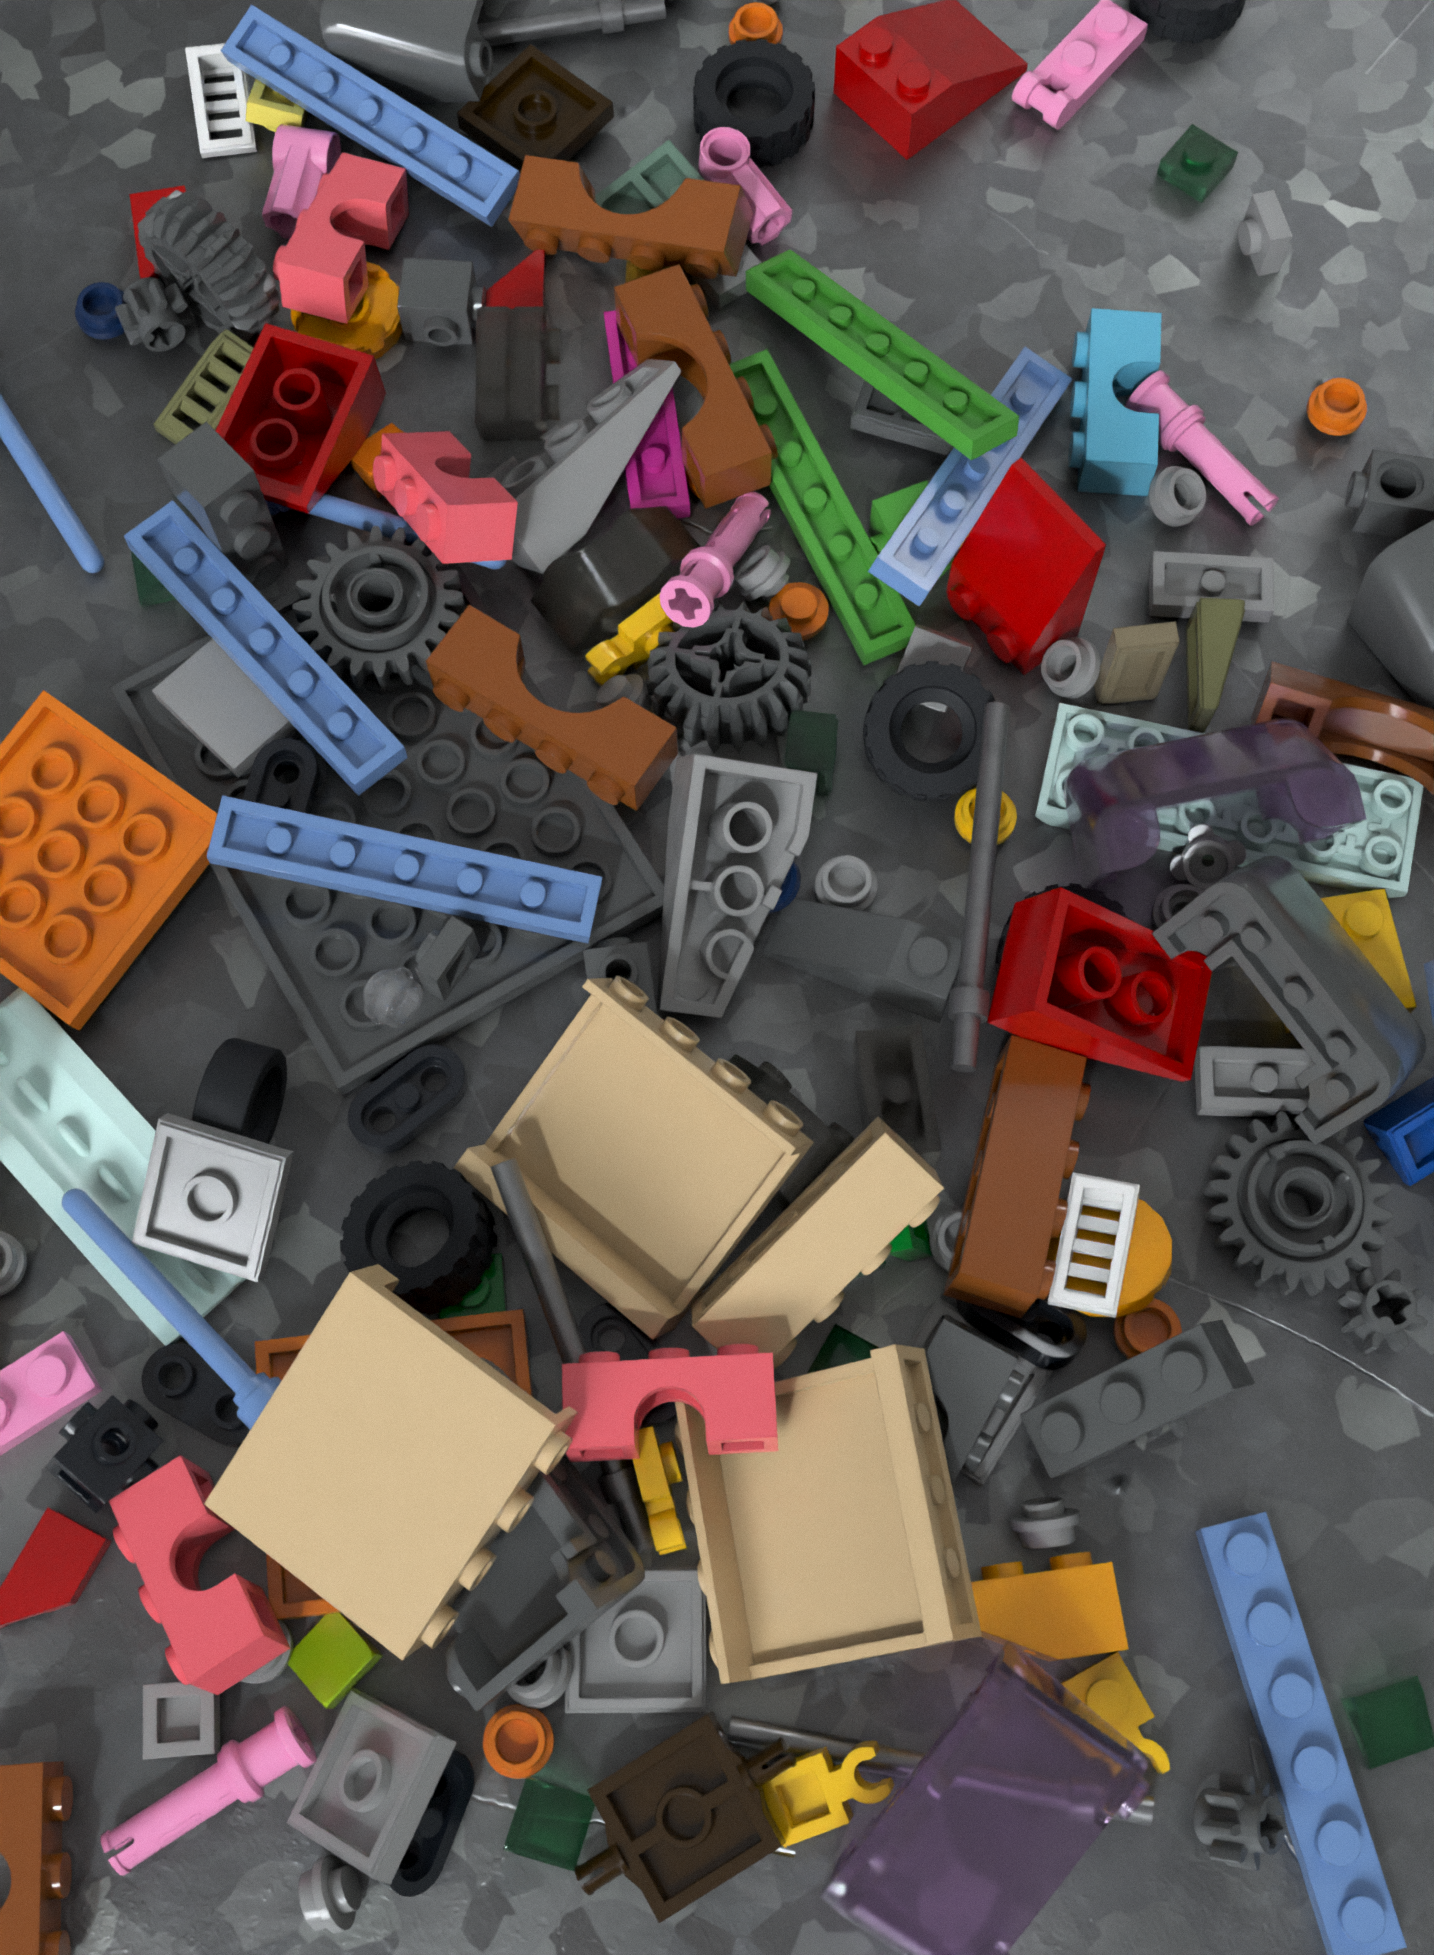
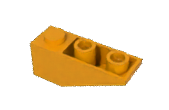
[971,1552,1129,1662]

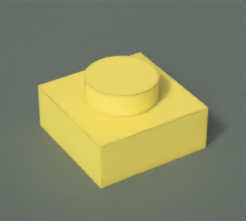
[245,79,309,132]

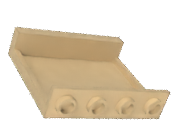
[454,976,814,1340]
[204,1264,578,1661]
[675,1344,982,1684]

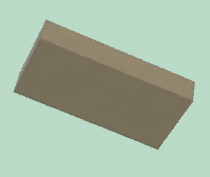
[1094,622,1180,705]

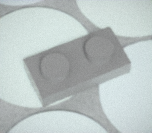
[1149,551,1274,623]
[1195,1046,1314,1118]

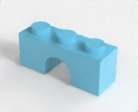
[1068,308,1162,496]

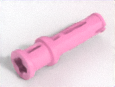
[1125,370,1278,526]
[659,492,771,628]
[100,1705,317,1876]

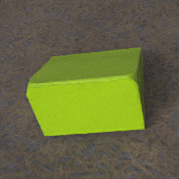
[288,1613,384,1709]

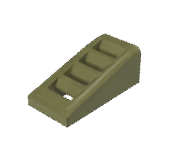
[153,329,254,444]
[1185,598,1245,733]

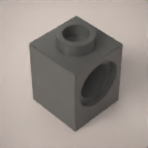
[1345,449,1434,539]

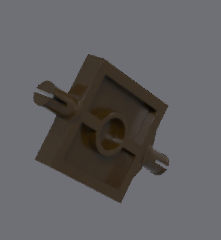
[574,1711,797,1923]

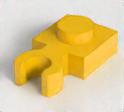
[585,593,675,687]
[632,1426,687,1556]
[1054,1652,1170,1792]
[762,1740,894,1848]

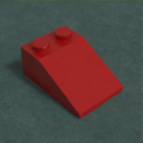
[833,0,1028,160]
[215,323,386,514]
[946,457,1106,675]
[987,887,1212,1082]

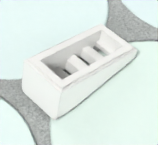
[185,43,257,158]
[1048,1172,1140,1318]

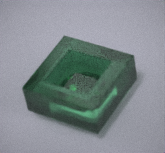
[1157,124,1238,203]

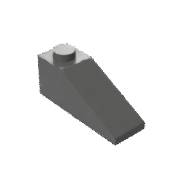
[763,898,962,1023]

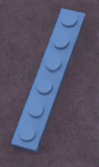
[221,4,520,227]
[868,347,1072,607]
[124,500,408,796]
[207,795,603,944]
[1195,1512,1407,1955]

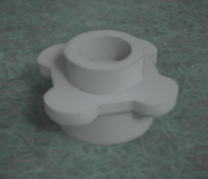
[1170,823,1246,891]

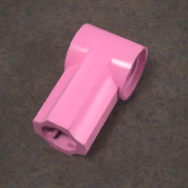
[262,124,341,239]
[698,127,792,246]

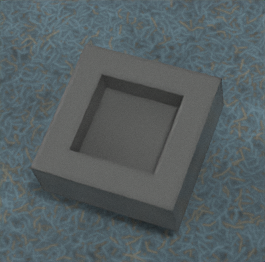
[415,916,480,1002]

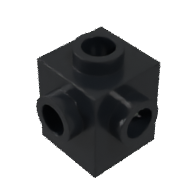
[45,1395,163,1513]

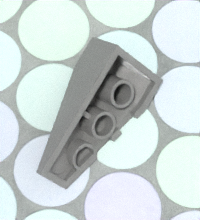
[486,359,681,574]
[657,754,817,1018]

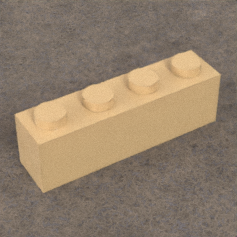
[691,1117,944,1369]

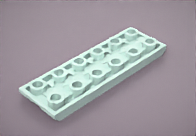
[1035,703,1424,898]
[0,988,270,1346]

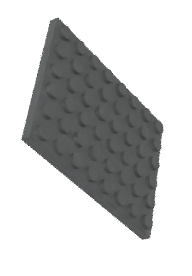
[109,540,664,1096]

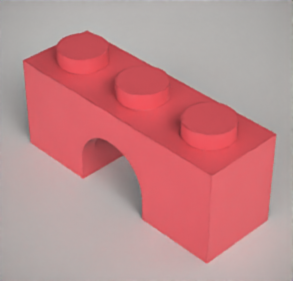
[273,152,409,324]
[373,431,518,564]
[562,1344,778,1462]
[109,1455,290,1695]

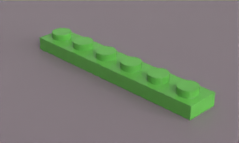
[745,249,1019,461]
[729,349,916,665]

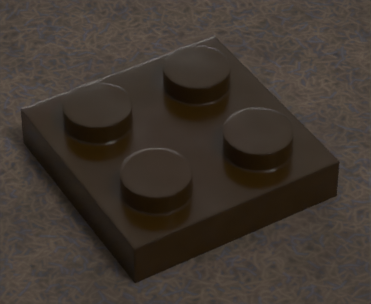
[456,44,614,172]

